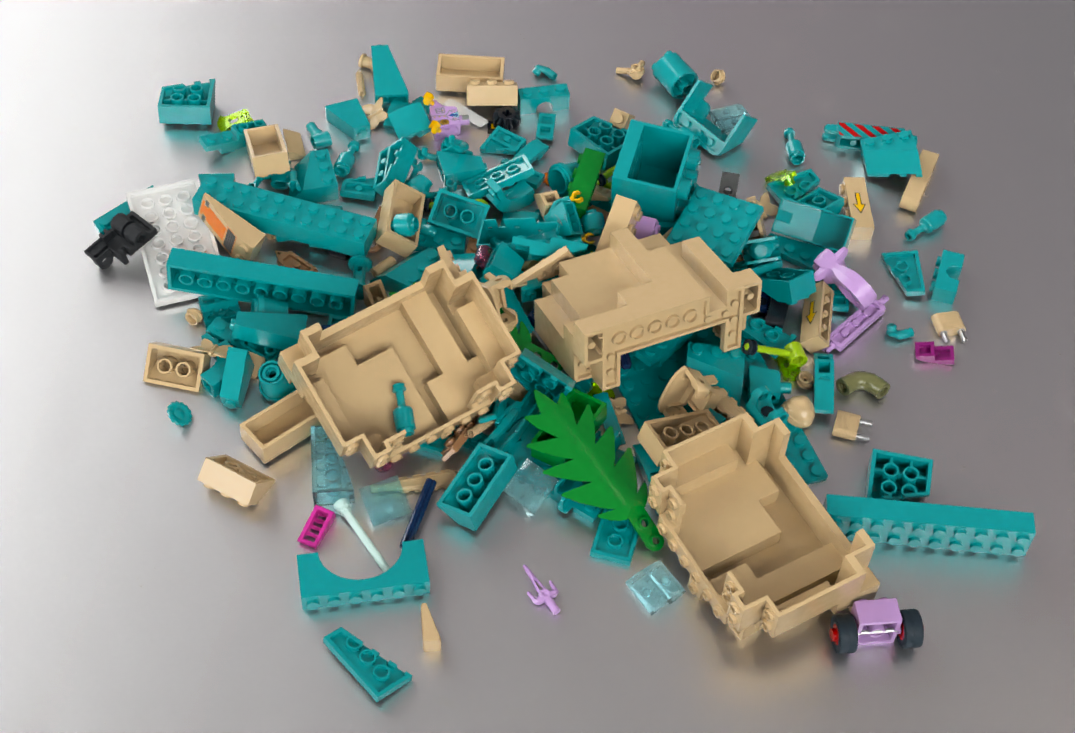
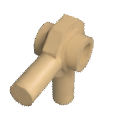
[616,60,645,80]

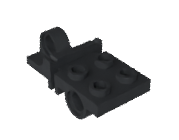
[84,211,158,269]

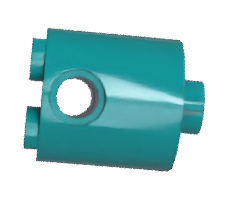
[651,51,698,99]

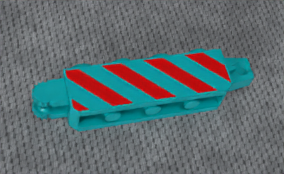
[822,122,917,150]

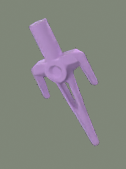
[523,564,560,615]

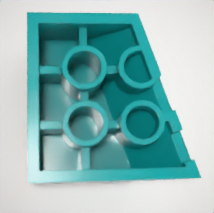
[157,79,215,125]
[567,116,627,171]
[860,130,923,177]
[289,148,339,203]
[369,247,440,292]
[685,342,746,407]
[510,348,576,403]
[865,449,933,500]

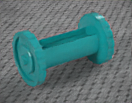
[348,255,373,300]

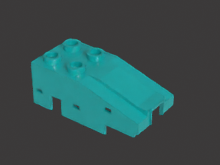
[771,197,856,252]
[476,217,561,263]

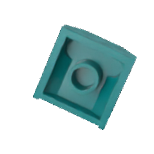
[795,187,844,214]

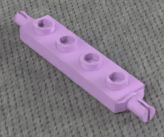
[822,295,889,354]

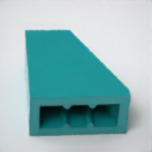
[325,98,371,141]
[436,151,488,187]
[219,347,255,409]

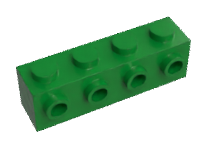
[564,148,606,219]

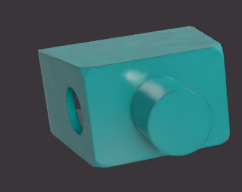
[482,241,525,280]
[746,365,792,404]

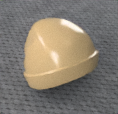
[781,395,815,428]

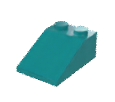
[427,188,490,239]
[758,267,816,305]

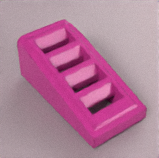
[297,505,336,549]

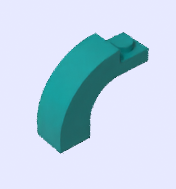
[486,178,536,213]
[200,333,230,398]

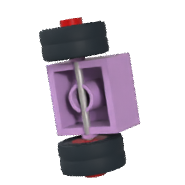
[830,597,924,654]

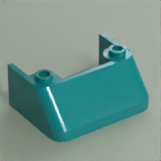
[673,79,758,156]

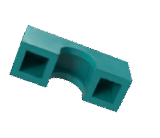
[518,83,570,115]
[929,249,965,305]

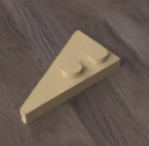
[512,246,576,288]

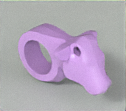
[813,247,877,311]

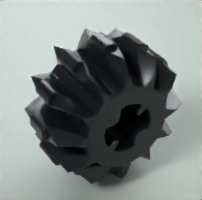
[492,106,521,132]

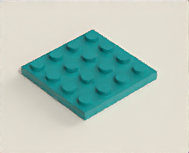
[666,186,764,268]

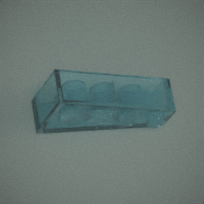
[311,426,355,506]

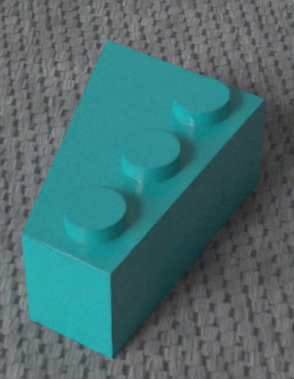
[373,136,418,197]

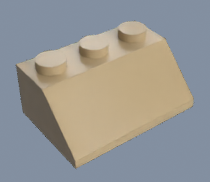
[466,79,518,106]
[143,342,211,392]
[197,454,275,507]

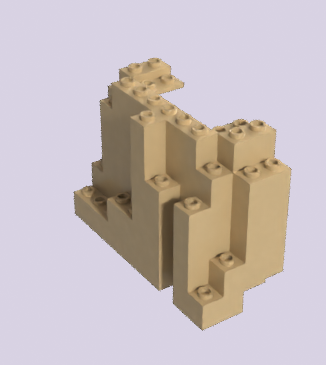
[534,227,762,391]
[278,259,521,469]
[647,412,880,638]

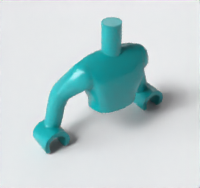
[417,135,473,161]
[404,159,457,200]
[248,161,301,192]

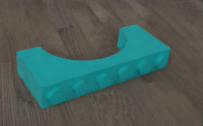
[297,539,430,610]

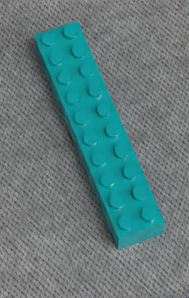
[192,175,377,256]
[166,248,359,317]
[823,494,1036,557]

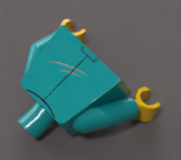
[541,190,595,244]

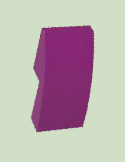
[915,341,954,365]

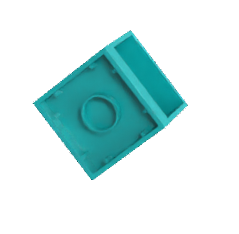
[611,119,701,222]

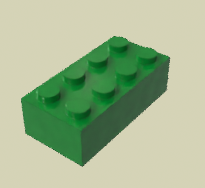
[531,388,607,467]

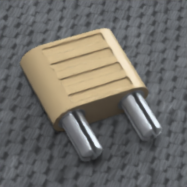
[931,311,968,345]
[832,410,873,442]

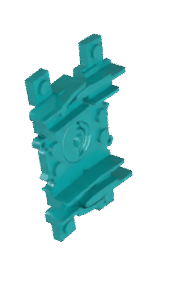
[462,390,637,523]

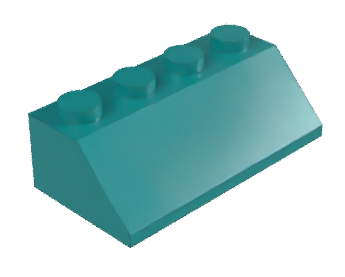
[436,442,518,531]

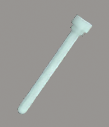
[333,498,390,573]

